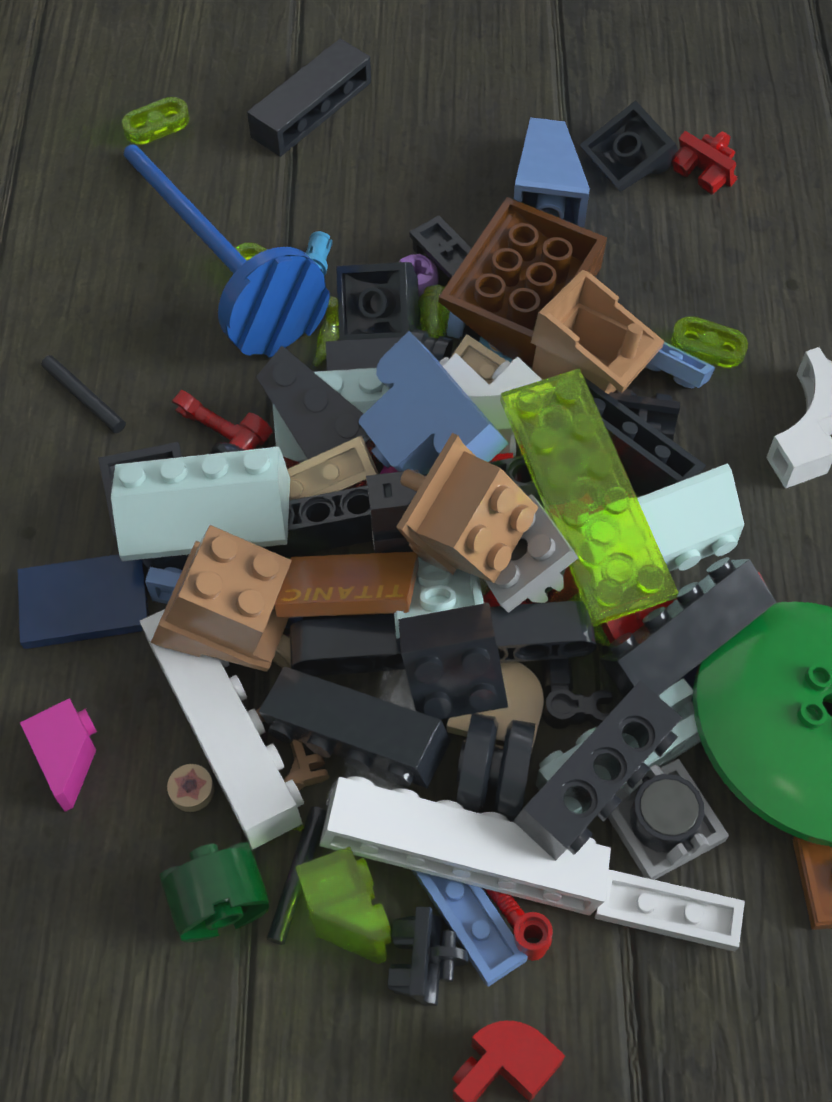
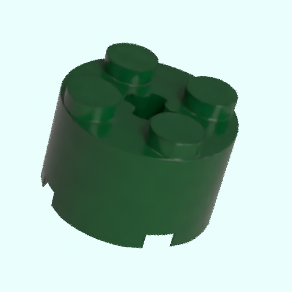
[159,842,270,942]

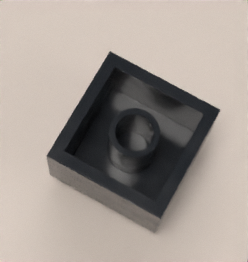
[398,602,509,719]

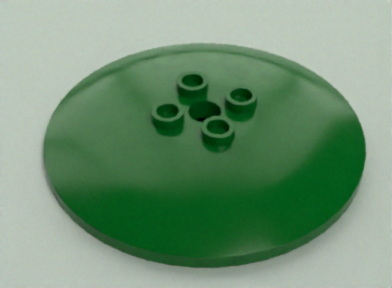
[693,602,832,847]

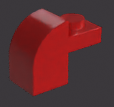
[452,1021,565,1102]

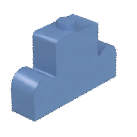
[359,331,509,475]

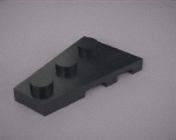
[256,346,367,459]

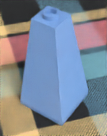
[514,117,590,228]

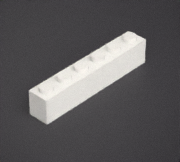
[140,609,304,850]
[319,776,611,916]

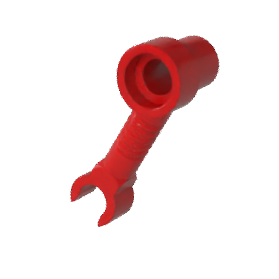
[171,390,273,450]
[482,888,553,961]

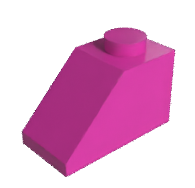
[20,698,97,812]

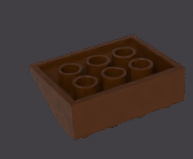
[438,197,607,367]

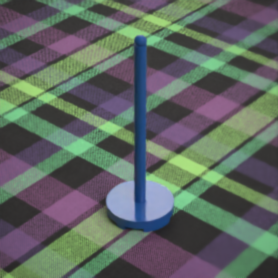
[124,144,330,357]

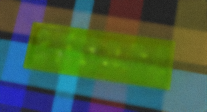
[500,368,679,626]

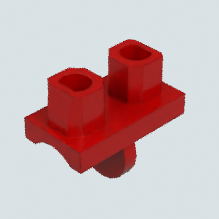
[672,131,737,194]

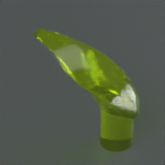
[312,296,339,366]

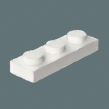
[595,869,745,952]

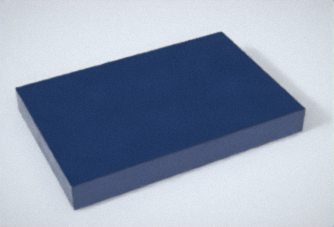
[17,554,149,649]

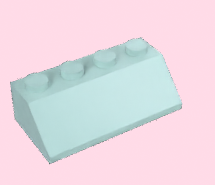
[111,447,290,561]
[574,463,744,603]

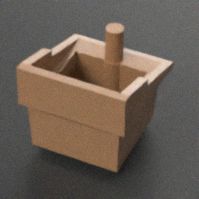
[531,270,665,394]
[396,433,538,583]
[150,525,292,672]

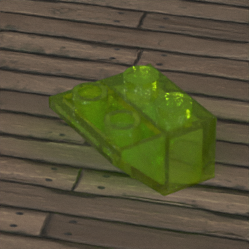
[295,846,392,964]

